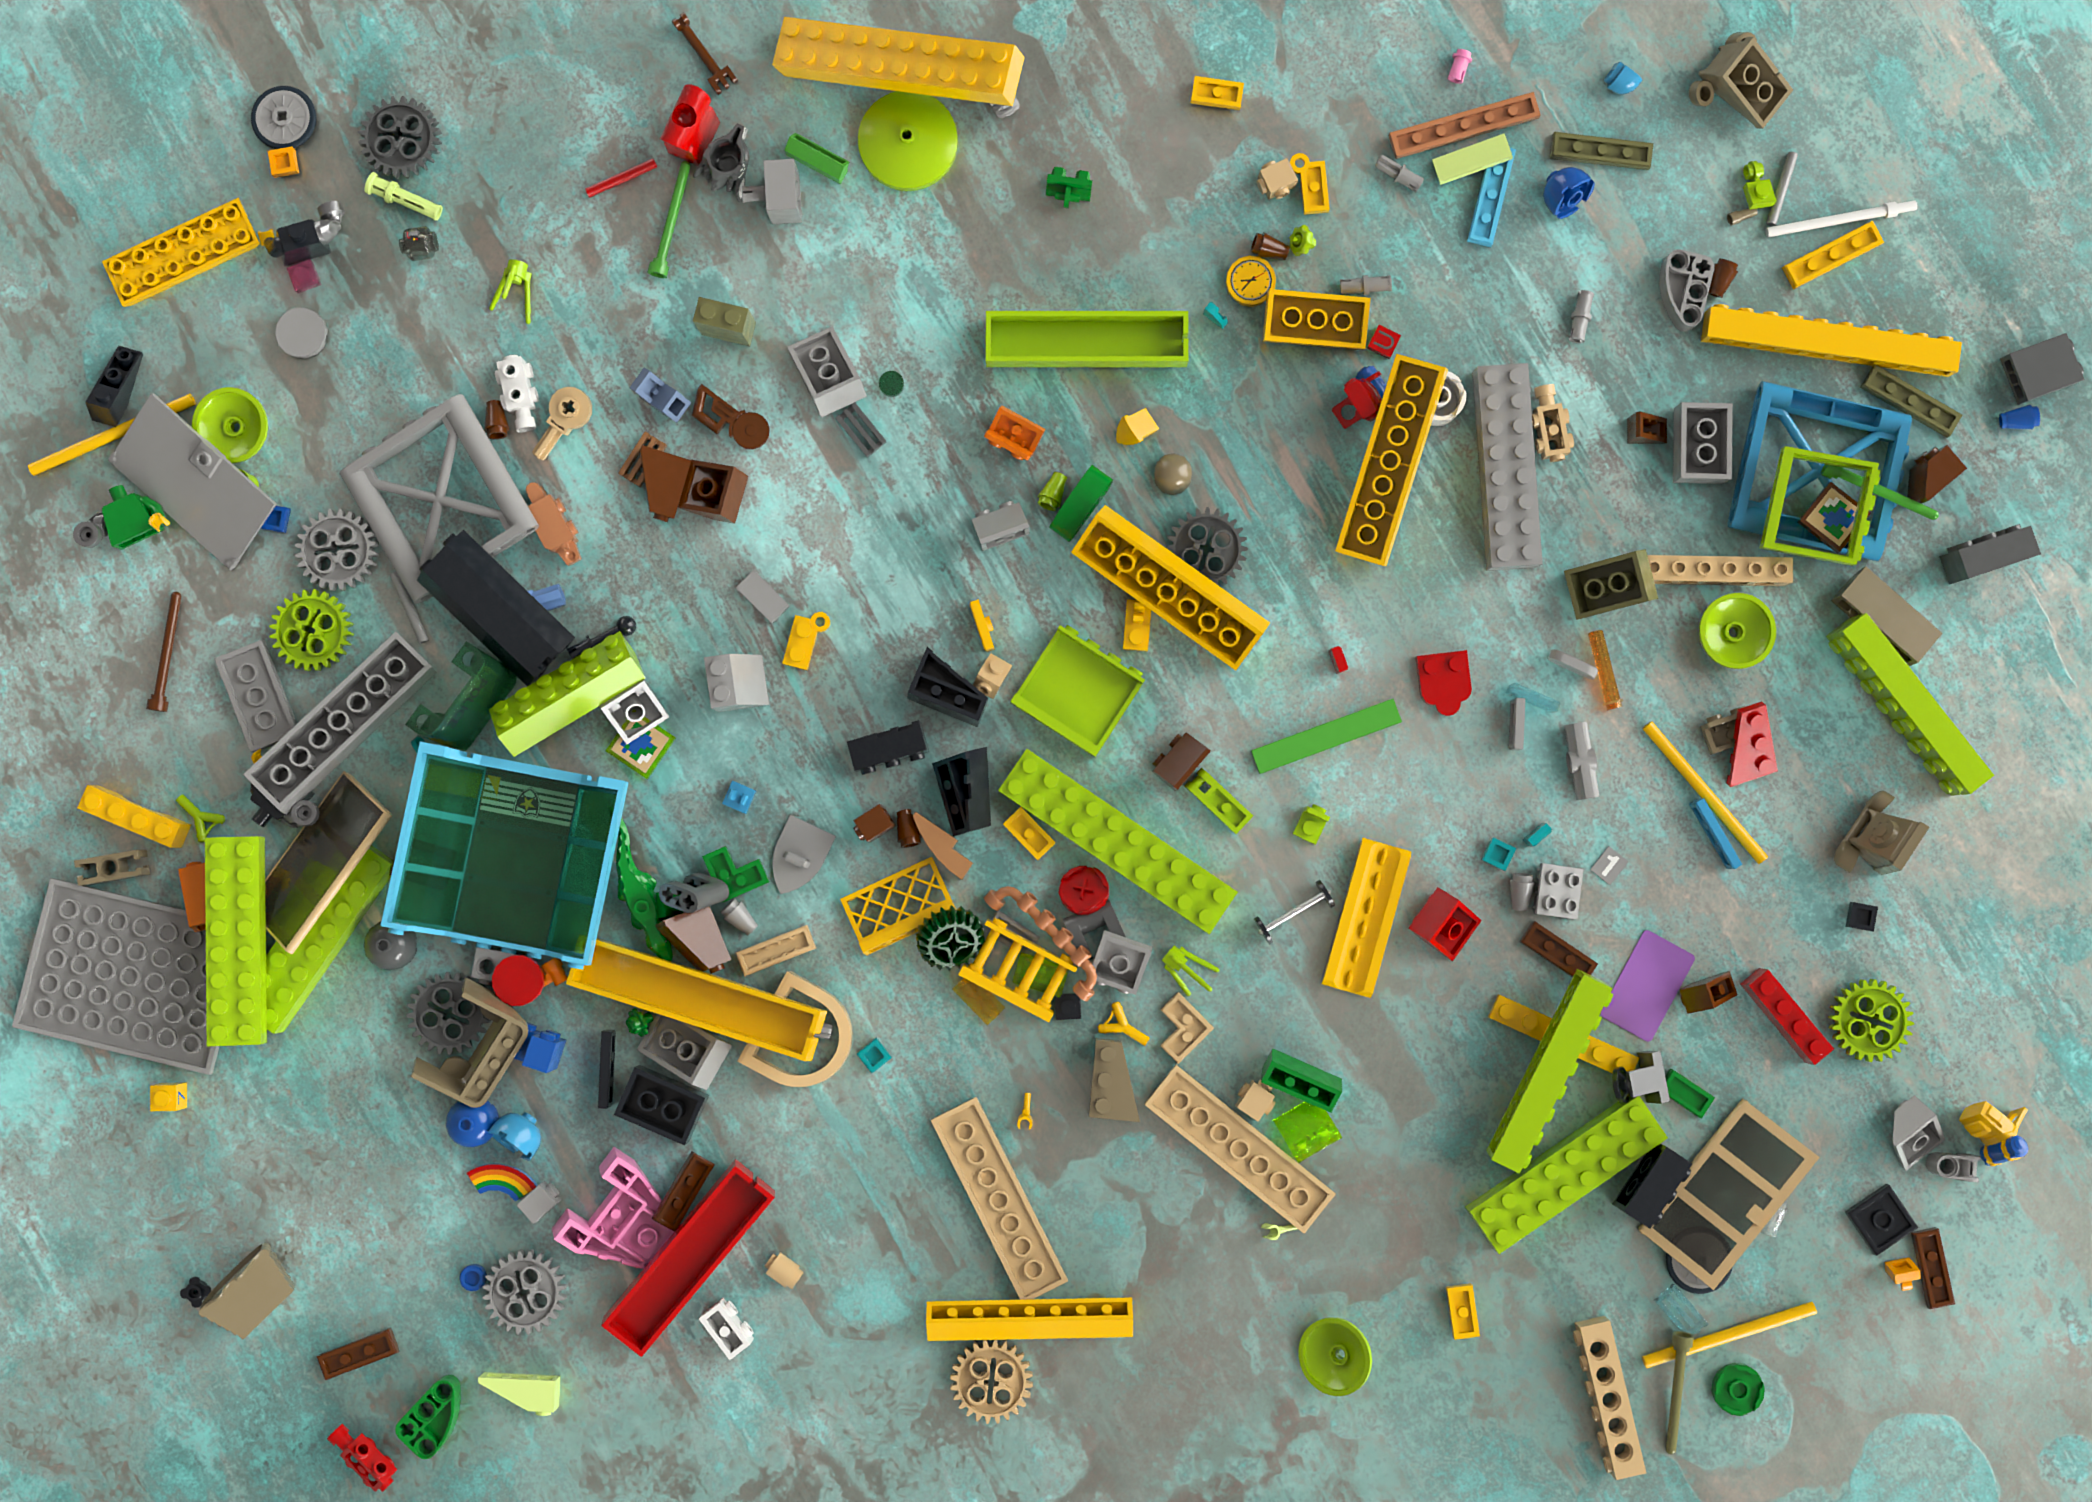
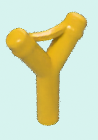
[1098,1002,1150,1046]

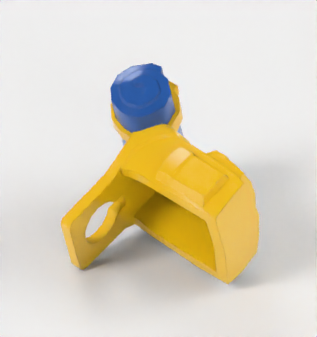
[1959,1101,2029,1166]

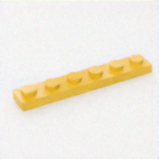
[1488,994,1639,1074]

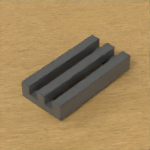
[835,402,886,458]

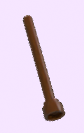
[146,592,181,712]

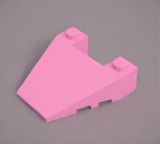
[552,1147,680,1269]

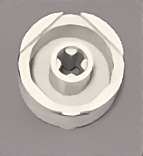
[1431,371,1466,426]

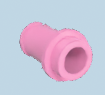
[1447,49,1472,84]

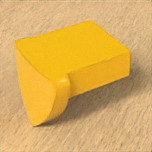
[1116,408,1159,445]

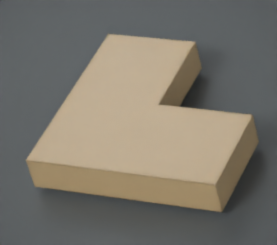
[1160,992,1214,1064]

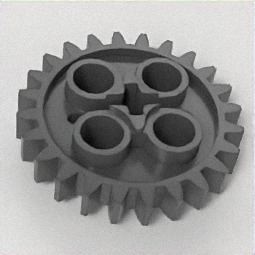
[358,96,442,179]
[1166,507,1248,585]
[406,972,491,1055]

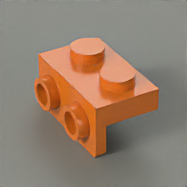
[984,406,1046,460]

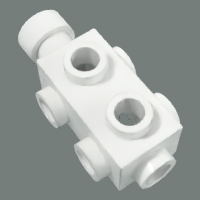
[495,355,539,432]

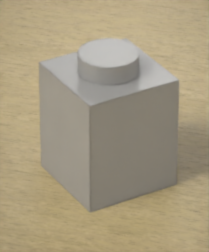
[517,1181,561,1224]

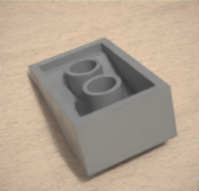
[787,326,867,418]
[637,1014,732,1090]

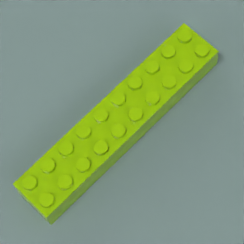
[998,749,1238,934]

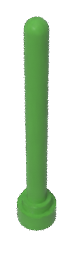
[647,161,690,278]
[1821,464,1939,520]

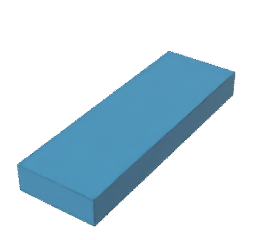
[1690,798,1743,869]

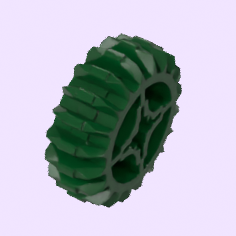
[916,905,985,971]

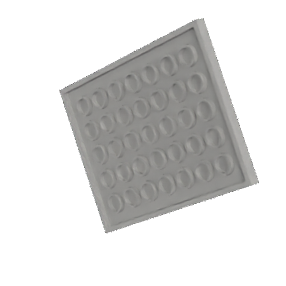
[12,878,220,1075]

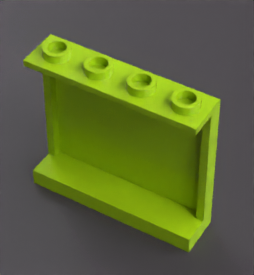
[1010,625,1145,757]

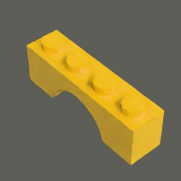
[77,785,191,848]

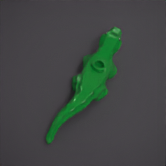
[610,807,673,961]

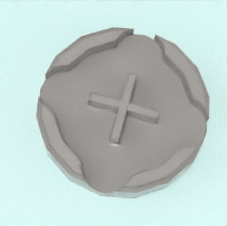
[275,308,328,358]

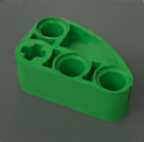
[1049,465,1113,542]
[395,1375,461,1459]

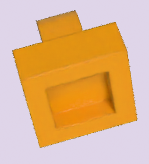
[1884,1257,1921,1291]

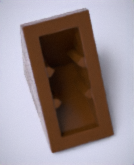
[1627,411,1667,444]

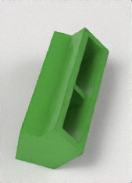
[784,133,850,184]

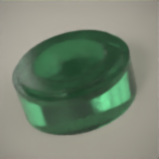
[879,371,904,397]

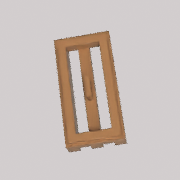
[618,431,667,488]

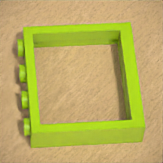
[1759,446,1881,566]

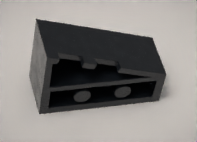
[907,647,988,727]
[847,720,929,775]
[932,747,991,837]

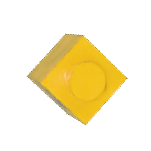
[150,1082,187,1111]

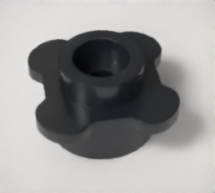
[180,1276,211,1308]

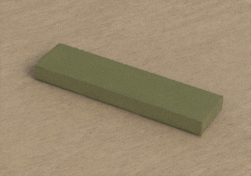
[1550,132,1654,170]
[1860,365,1962,438]

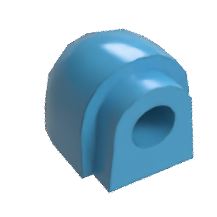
[1604,62,1642,94]

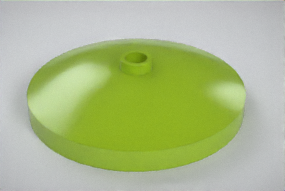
[858,91,958,191]

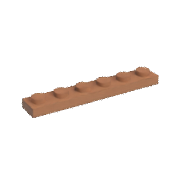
[1388,92,1541,159]

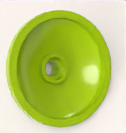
[192,387,268,464]
[1699,593,1776,669]
[1298,1317,1372,1396]

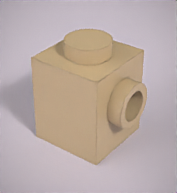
[1257,158,1298,200]
[1235,1080,1276,1122]

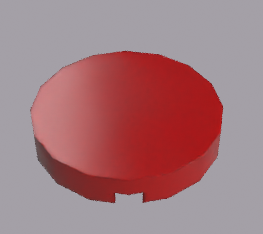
[1058,865,1109,915]
[492,955,544,1006]

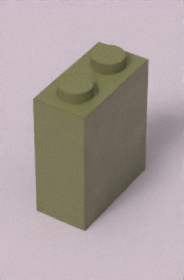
[693,297,756,347]

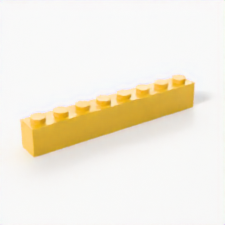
[926,1297,1133,1341]

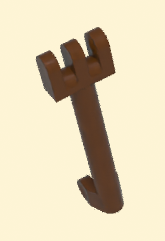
[672,12,738,95]

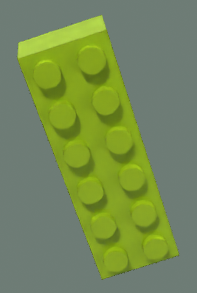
[489,631,646,757]

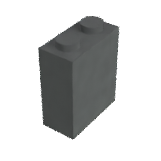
[2000,333,2085,405]

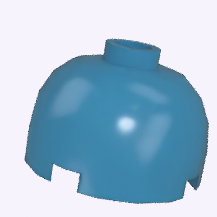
[488,1112,541,1161]

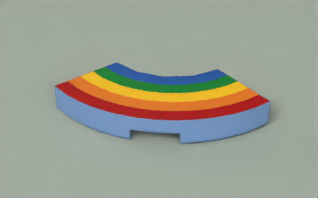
[467,1163,538,1201]

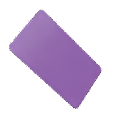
[1600,930,1695,1042]

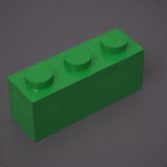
[1261,1048,1342,1113]

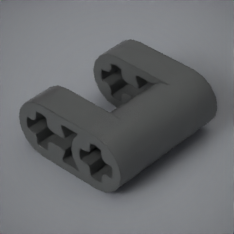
[659,872,729,913]
[1062,899,1126,960]

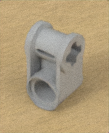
[1926,1152,1981,1182]

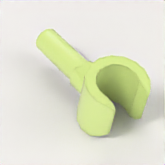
[1261,1223,1297,1240]

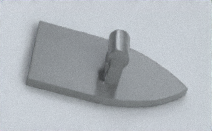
[772,815,836,894]

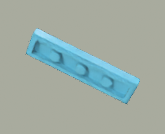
[1467,148,1516,247]

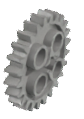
[295,509,379,591]
[482,1249,568,1335]

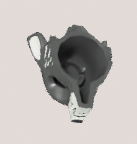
[693,123,749,202]

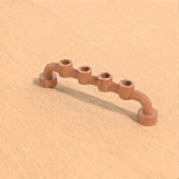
[984,886,1097,1002]

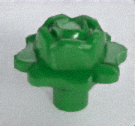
[626,1008,653,1037]

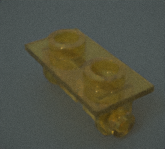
[952,978,1006,1025]

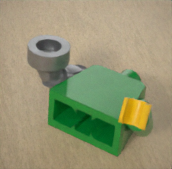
[73,485,170,550]

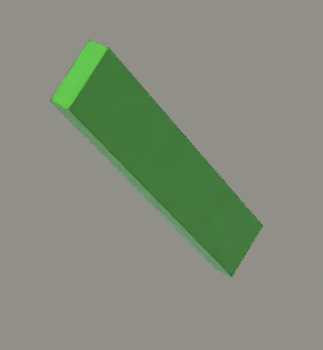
[1251,698,1402,774]

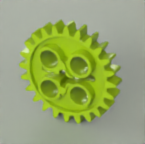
[269,589,354,672]
[1828,979,1914,1062]

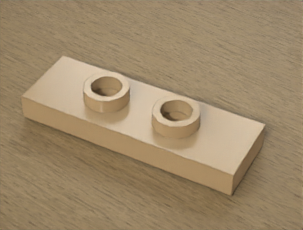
[736,925,816,976]

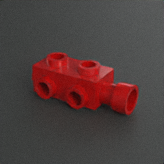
[327,1423,397,1492]

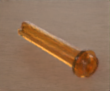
[1588,630,1623,710]

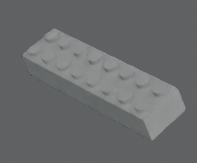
[1472,363,1542,571]
[243,632,437,815]

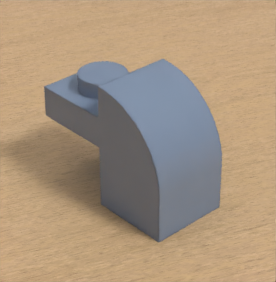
[629,368,691,423]

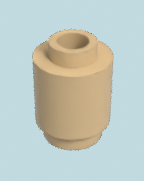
[764,1252,804,1289]

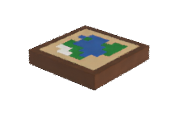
[1797,482,1871,554]

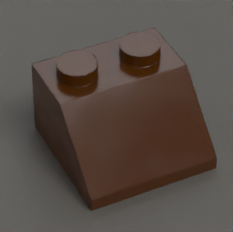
[1907,445,1967,504]
[678,460,749,524]
[1152,732,1211,791]

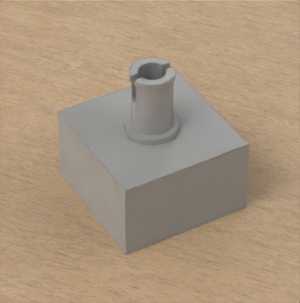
[742,159,802,224]

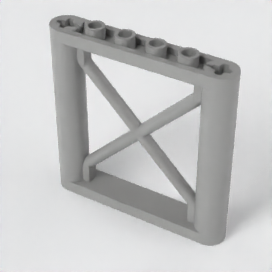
[339,394,539,604]

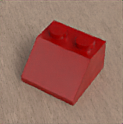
[1408,887,1482,961]

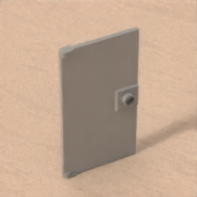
[108,393,277,570]

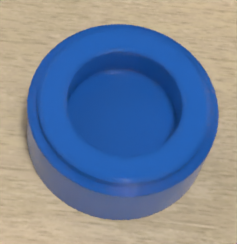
[460,1264,487,1291]

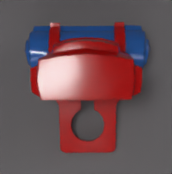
[1332,366,1386,429]

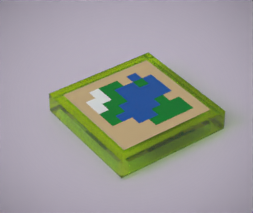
[605,709,676,779]

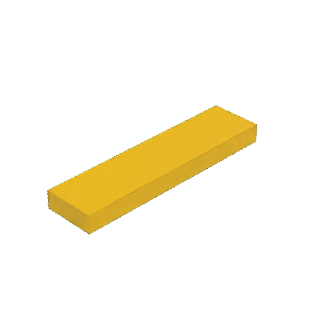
[1782,221,1884,290]

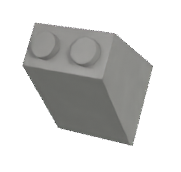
[704,654,769,712]

